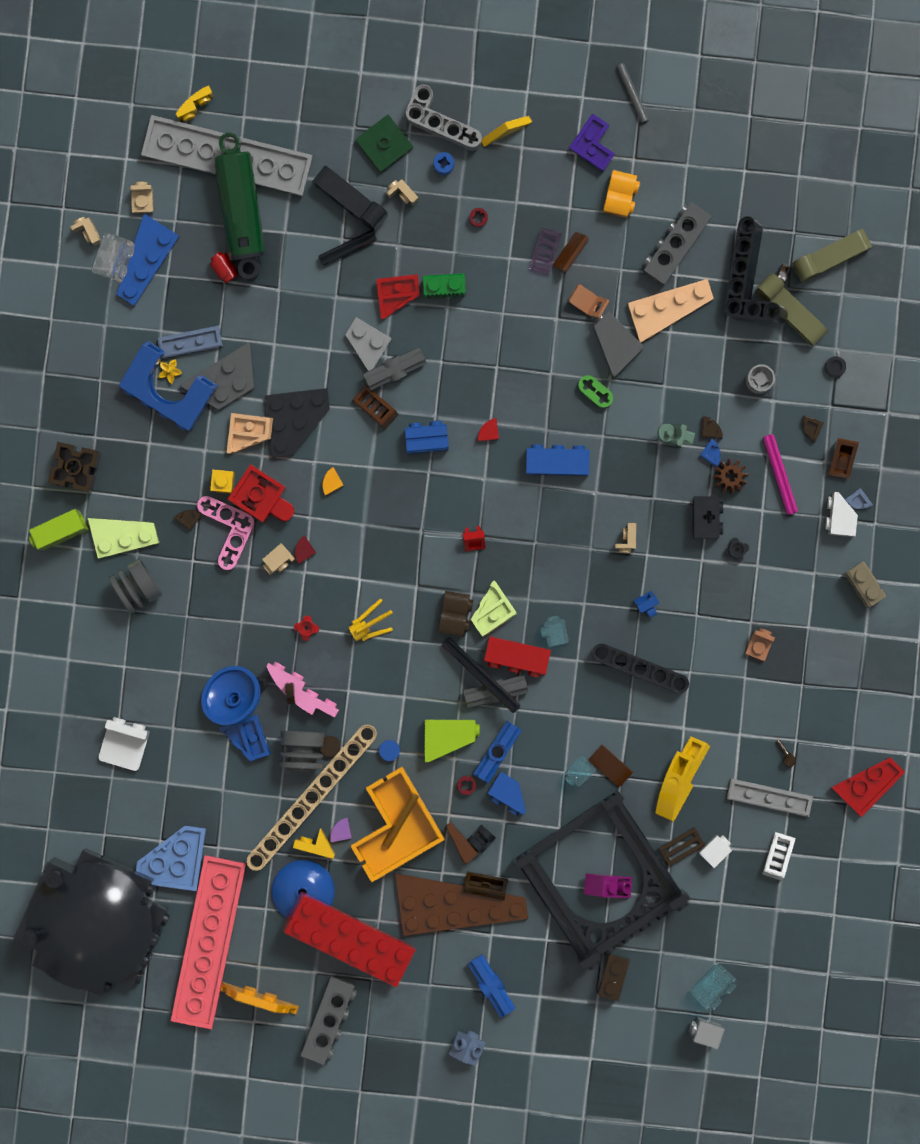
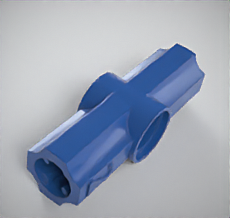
[473,721,522,783]
[467,954,516,1017]

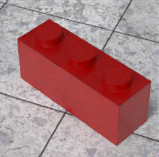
[484,636,551,678]

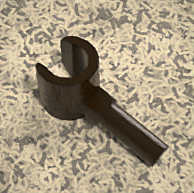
[776,739,796,768]

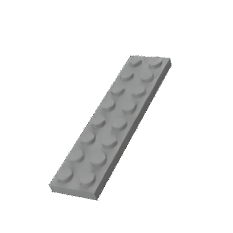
[141,115,313,197]

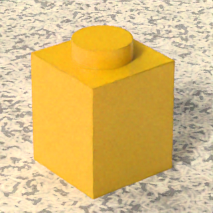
[210,470,235,494]

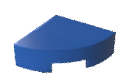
[700,439,721,467]

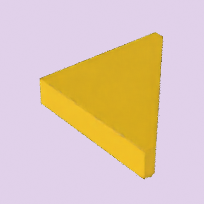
[482,116,532,147]

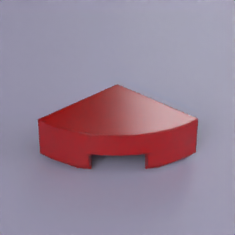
[478,418,499,442]

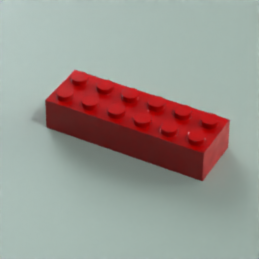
[282,891,416,987]

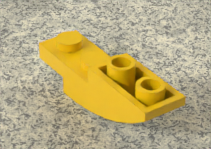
[655,736,710,822]

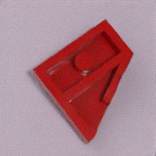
[376,274,420,319]

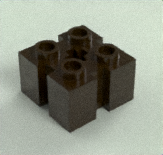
[48,442,101,493]

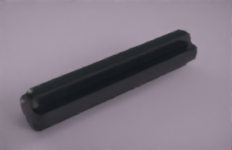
[318,230,377,266]

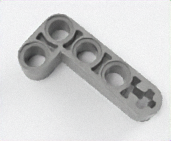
[406,84,482,151]

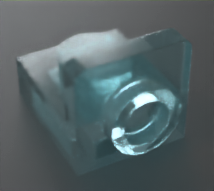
[564,755,597,787]

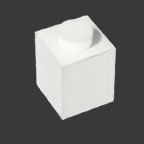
[698,835,732,868]

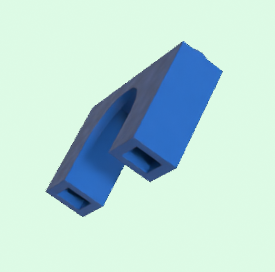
[119,341,218,431]

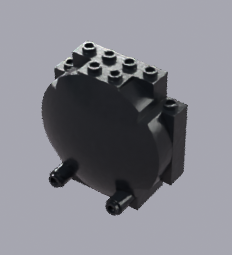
[14,848,170,996]

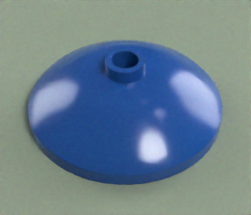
[201,666,260,726]
[272,860,335,918]

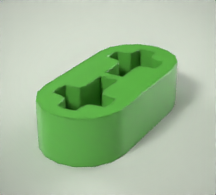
[578,375,613,408]

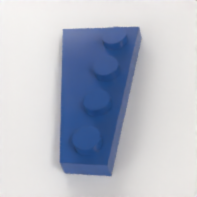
[117,214,180,306]

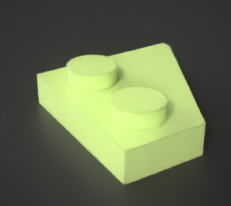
[471,580,517,638]

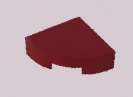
[295,535,316,564]

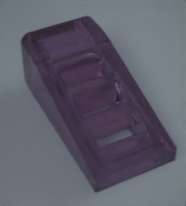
[529,228,562,275]

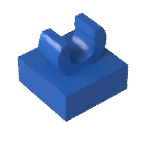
[633,591,659,618]

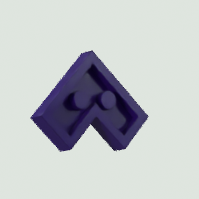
[569,113,615,172]

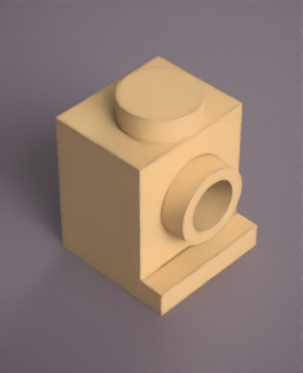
[262,543,296,575]

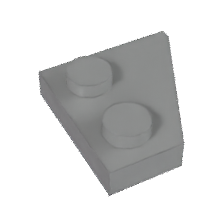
[345,317,392,371]

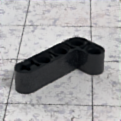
[312,165,388,232]

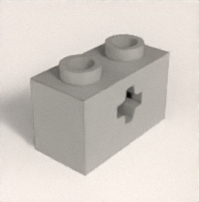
[689,1017,724,1049]

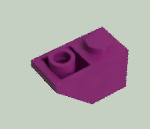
[584,873,632,898]

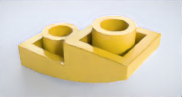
[176,85,214,122]

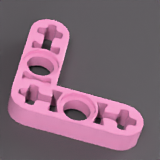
[197,496,255,570]

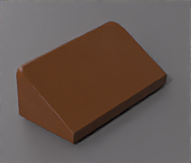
[553,232,589,274]
[588,744,633,787]

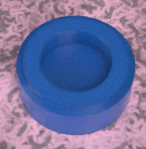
[379,740,400,761]

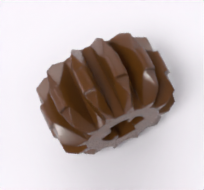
[713,458,749,494]

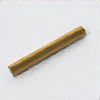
[382,793,419,849]

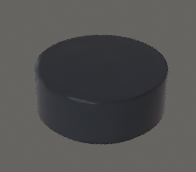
[825,356,846,378]

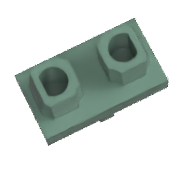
[657,424,695,446]

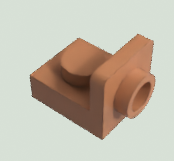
[745,628,775,661]

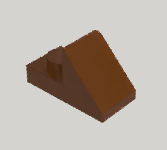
[829,438,859,479]

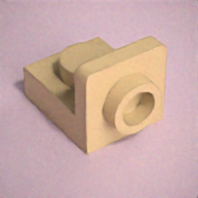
[386,179,419,206]
[130,182,154,214]
[70,217,102,246]
[614,523,636,553]

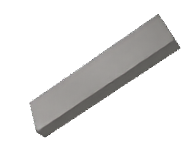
[727,778,814,817]

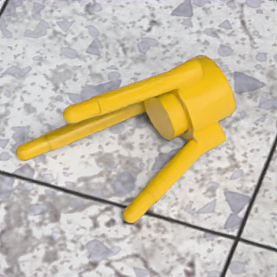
[349,599,393,641]

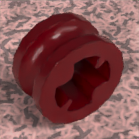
[469,208,488,228]
[457,776,476,795]

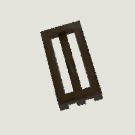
[658,827,705,866]
[463,871,508,900]

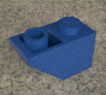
[488,771,526,816]

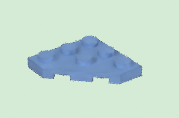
[136,825,206,891]

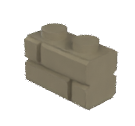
[844,561,887,608]

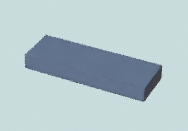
[157,326,223,359]

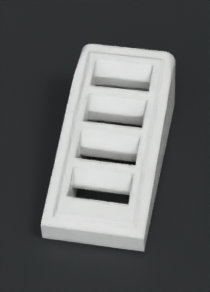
[762,832,796,880]

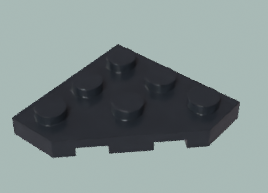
[265,388,330,458]

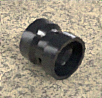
[467,824,496,853]

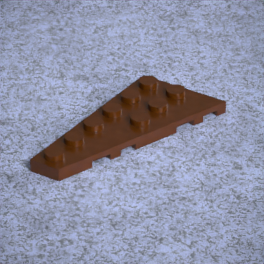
[395,873,528,936]

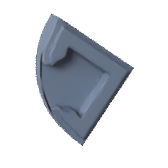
[845,488,873,509]

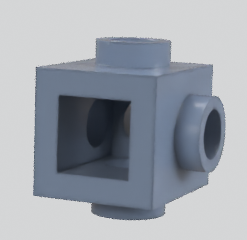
[449,1030,486,1066]

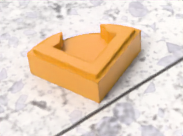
[323,467,344,496]

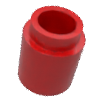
[209,252,239,284]

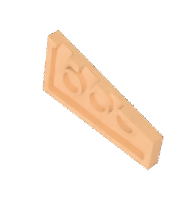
[628,279,714,343]

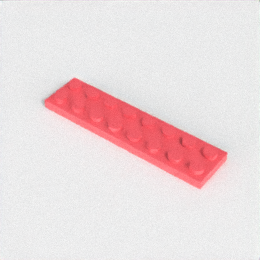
[171,855,246,1029]

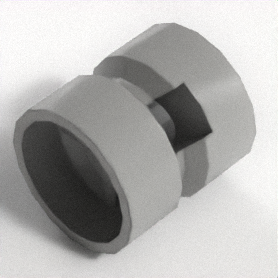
[745,365,775,394]

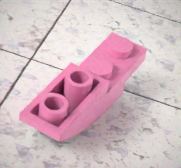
[266,662,339,717]

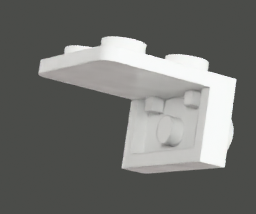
[99,717,150,771]

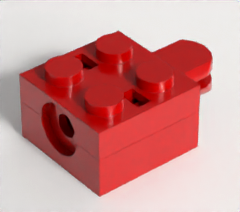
[228,464,294,523]

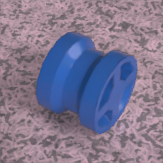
[434,152,454,175]

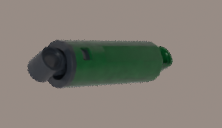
[214,133,266,279]

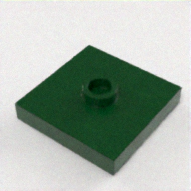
[355,114,414,173]

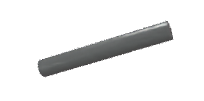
[616,63,649,123]

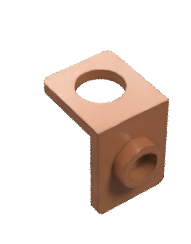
[568,284,609,318]

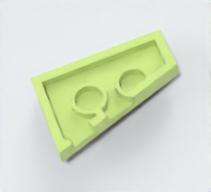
[88,518,159,559]

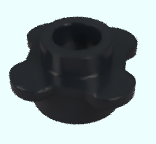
[724,538,749,562]

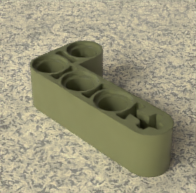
[791,229,872,284]
[755,272,828,346]

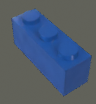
[526,444,590,476]

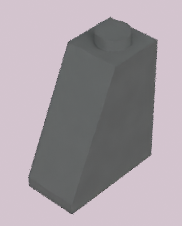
[593,312,644,378]

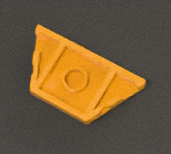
[220,982,299,1014]

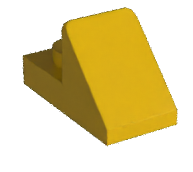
[293,828,335,859]

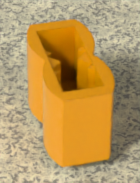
[603,170,640,218]

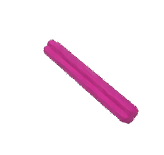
[763,434,798,515]

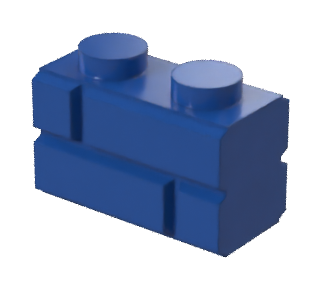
[405,421,449,454]

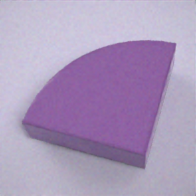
[331,817,352,842]

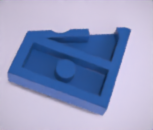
[219,715,271,761]

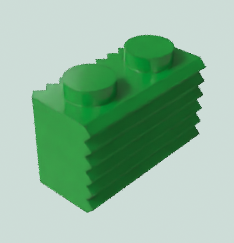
[423,273,466,299]

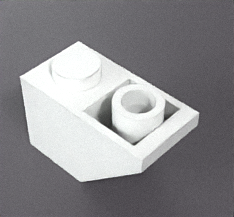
[825,492,858,537]

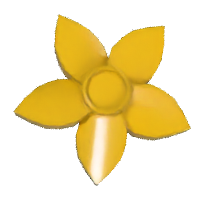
[158,359,183,384]

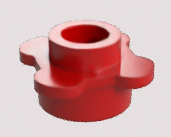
[294,616,319,641]

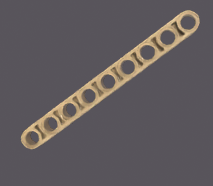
[247,724,377,871]

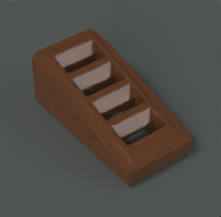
[352,385,398,429]
[446,822,478,865]

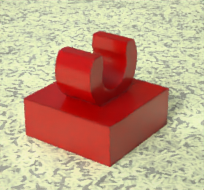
[463,526,486,552]

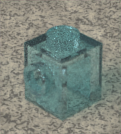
[540,615,569,647]

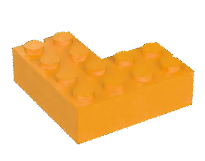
[351,766,445,882]

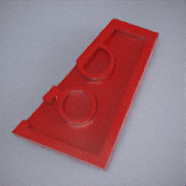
[831,757,905,817]

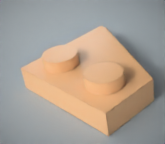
[227,413,273,453]

